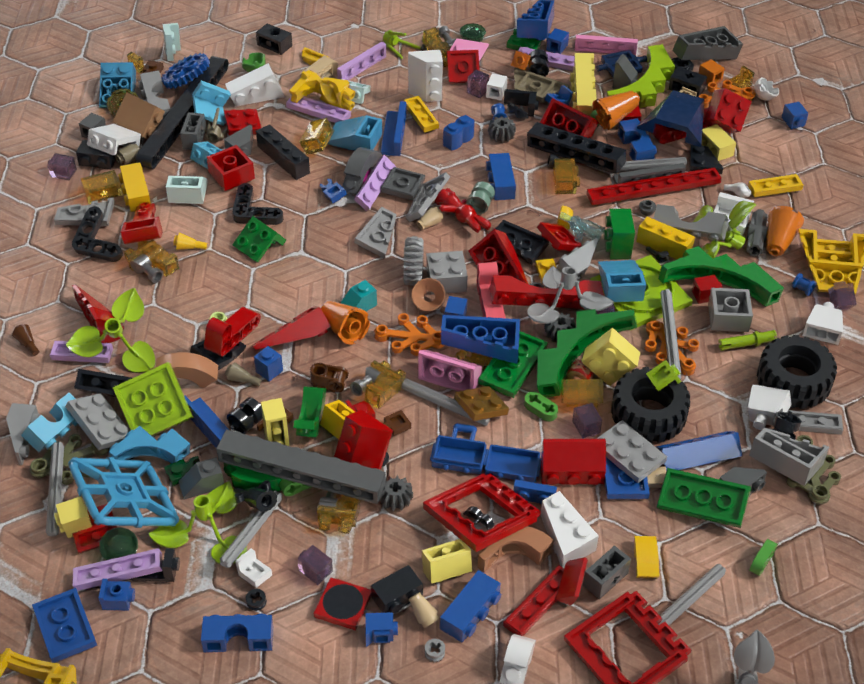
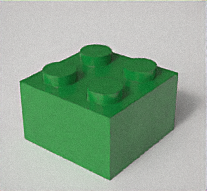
[603,209,635,260]

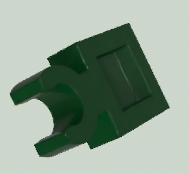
[164,456,200,486]

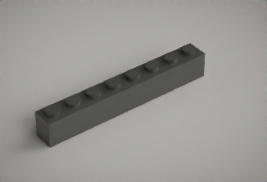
[217,429,386,504]

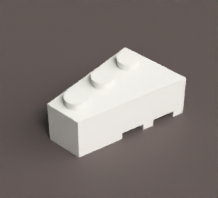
[225,63,285,106]
[541,491,599,568]

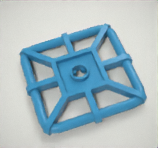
[68,457,179,528]

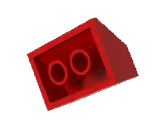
[540,98,599,138]
[334,409,393,470]
[540,439,606,485]

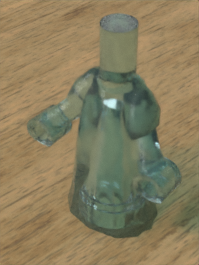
[559,212,605,244]

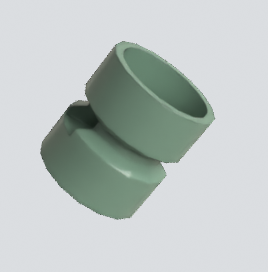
[467,181,495,214]

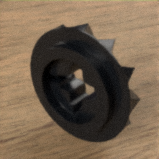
[671,57,694,71]

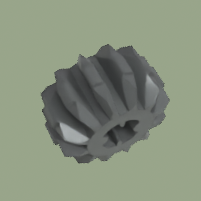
[488,116,516,143]
[544,312,576,342]
[379,475,413,512]

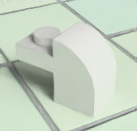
[499,634,536,684]

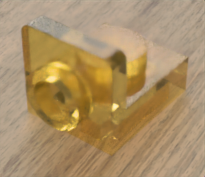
[729,66,755,88]

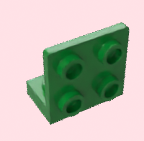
[233,216,286,262]

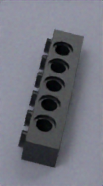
[527,122,626,174]

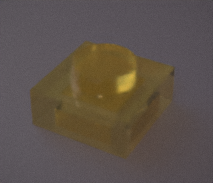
[127,52,144,73]

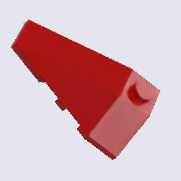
[468,229,528,284]
[72,284,124,343]
[251,306,331,350]

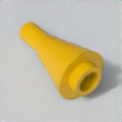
[173,232,208,250]

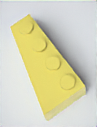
[570,53,597,116]

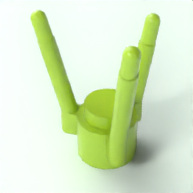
[383,30,420,59]

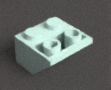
[166,176,208,204]

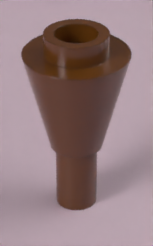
[12,324,40,356]

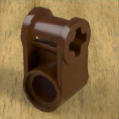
[310,363,349,392]

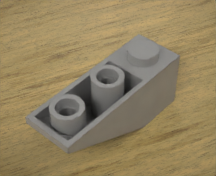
[556,238,598,281]
[6,403,41,465]

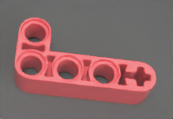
[476,262,506,318]

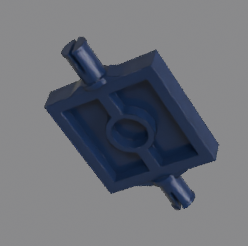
[596,50,647,78]

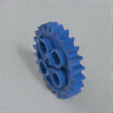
[161,53,210,89]

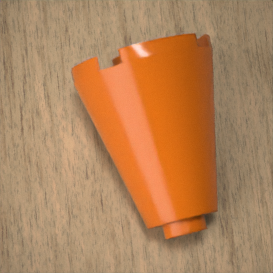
[592,91,640,130]
[766,206,804,256]
[321,301,370,344]

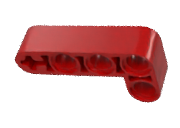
[204,307,261,356]

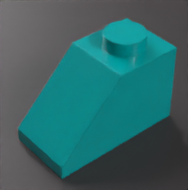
[341,280,377,312]

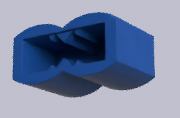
[443,115,475,151]

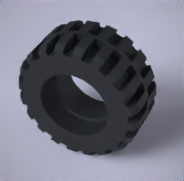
[757,335,837,409]
[611,367,691,443]

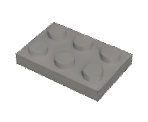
[65,393,130,450]
[597,420,667,483]

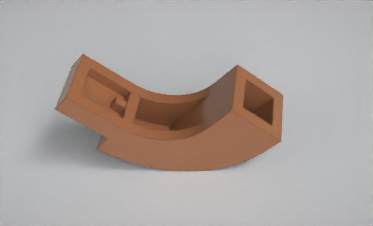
[150,352,218,388]
[478,526,554,572]

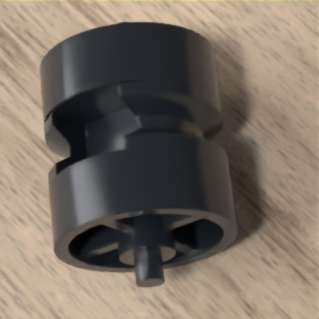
[528,49,549,77]
[227,397,263,434]
[771,411,802,440]

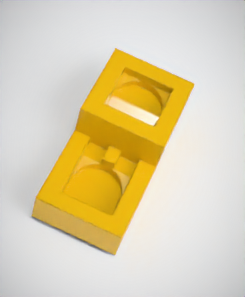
[634,536,659,578]

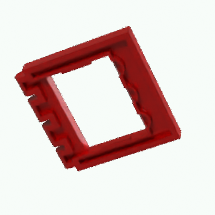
[423,474,541,552]
[564,591,692,684]

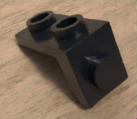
[504,89,539,117]
[131,548,180,582]

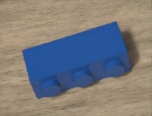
[486,153,516,200]
[440,570,502,643]

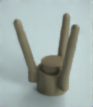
[205,108,228,143]

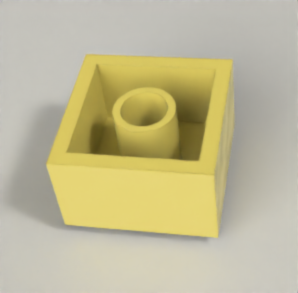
[582,328,640,386]

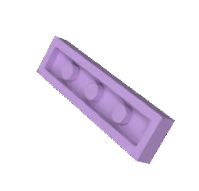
[337,42,386,80]
[518,47,574,71]
[286,97,351,123]
[354,155,396,211]
[73,548,162,591]

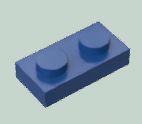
[513,479,557,504]

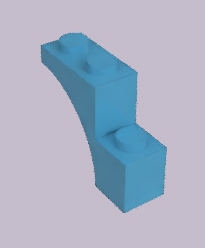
[109,426,190,464]

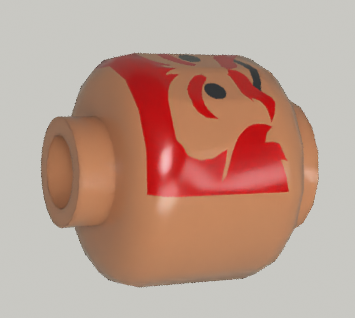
[567,359,595,388]

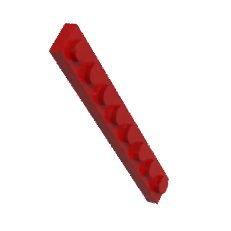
[586,168,722,205]

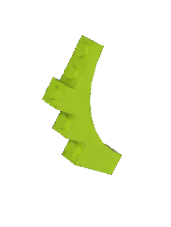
[606,44,675,108]

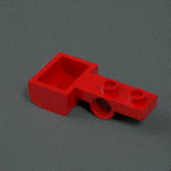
[121,202,163,244]

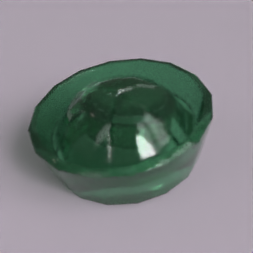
[460,23,486,42]
[99,527,138,560]

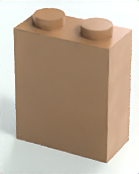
[112,93,165,139]

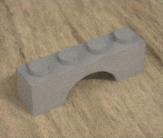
[138,71,170,124]
[653,204,730,241]

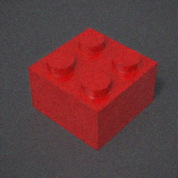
[704,88,752,134]
[206,145,255,191]

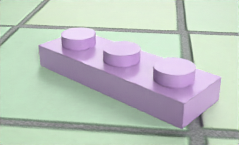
[50,341,113,363]

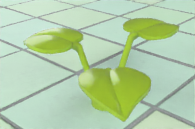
[693,201,756,258]
[66,288,155,373]
[149,481,247,564]

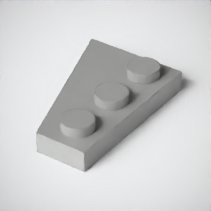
[406,172,450,222]

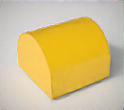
[557,205,573,230]

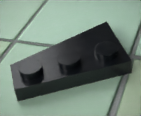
[495,220,549,265]

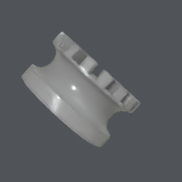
[425,639,445,663]

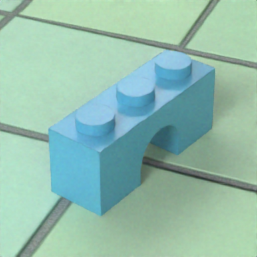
[21,393,78,452]

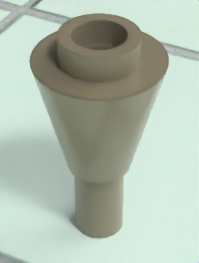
[225,362,262,387]

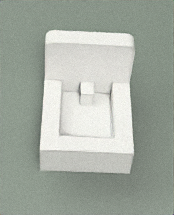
[236,548,272,588]

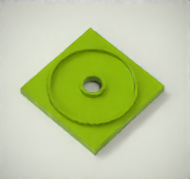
[590,255,693,330]

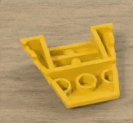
[798,229,864,295]

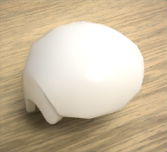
[754,77,779,101]

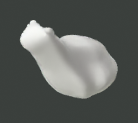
[724,182,752,198]

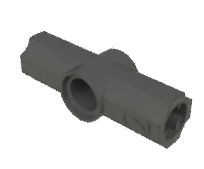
[746,209,768,257]

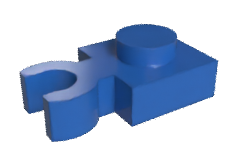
[320,178,347,204]

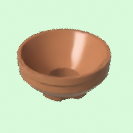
[411,278,445,312]

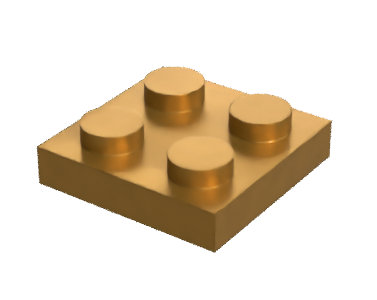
[454,386,509,421]

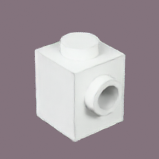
[486,74,507,101]

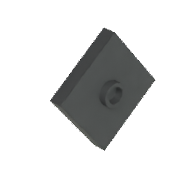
[381,167,425,201]

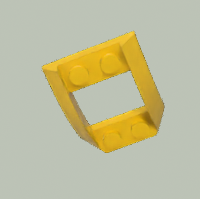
[0,648,77,684]

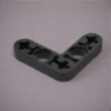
[232,183,284,225]
[72,206,123,262]

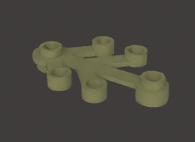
[29,434,109,485]
[786,435,841,504]

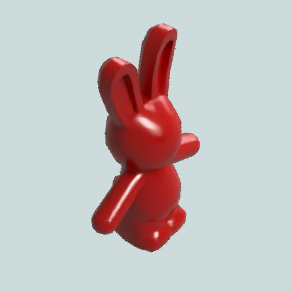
[435,188,491,233]

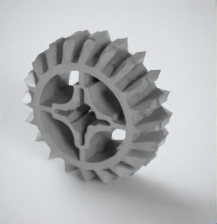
[403,236,424,286]

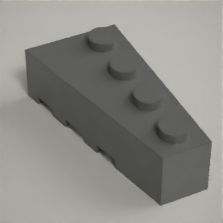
[672,26,743,60]

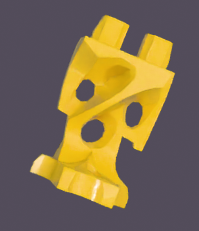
[289,70,355,111]

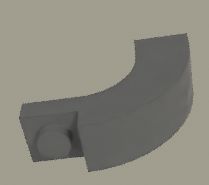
[342,147,382,195]

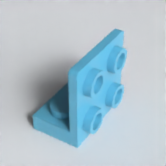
[192,80,231,126]

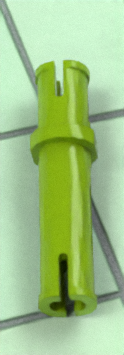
[718,330,777,351]

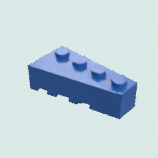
[517,0,554,40]
[441,315,520,364]

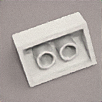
[408,50,443,102]

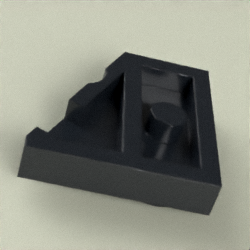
[690,145,723,174]

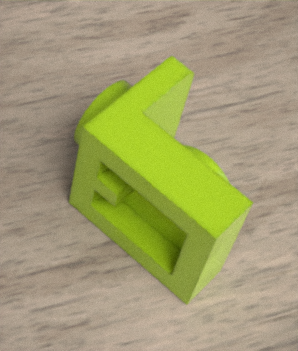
[646,360,681,391]

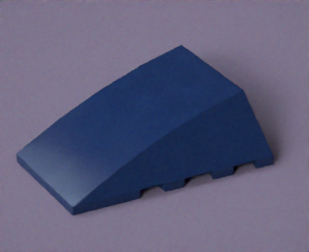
[637,90,705,147]

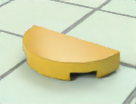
[302,47,330,65]

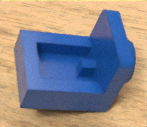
[545,85,573,106]

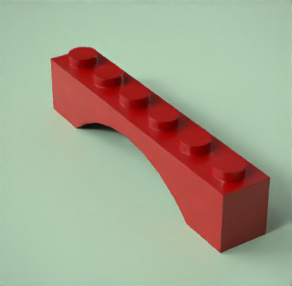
[489,275,605,309]

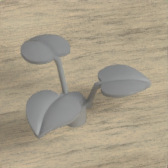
[527,266,614,324]
[734,630,775,684]

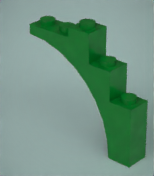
[658,246,784,307]
[537,309,637,397]

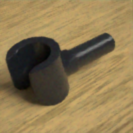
[646,246,669,263]

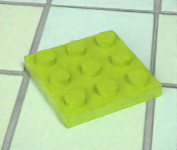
[113,362,193,436]

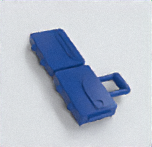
[430,423,541,483]

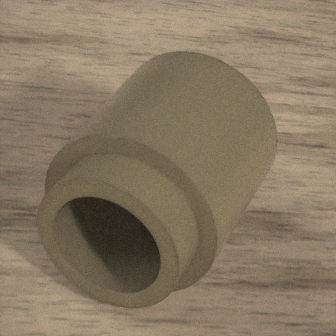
[115,144,140,165]

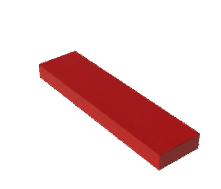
[503,565,564,636]

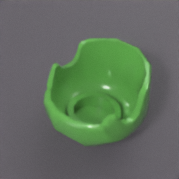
[242,52,266,72]

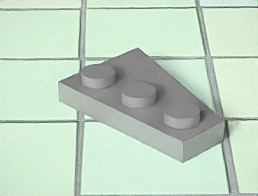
[54,197,115,226]
[354,207,397,259]

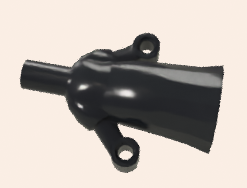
[233,480,277,512]

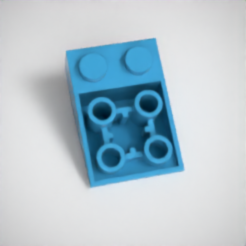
[99,62,136,108]
[324,115,382,151]
[598,260,646,302]

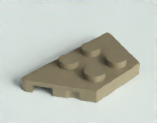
[514,67,570,103]

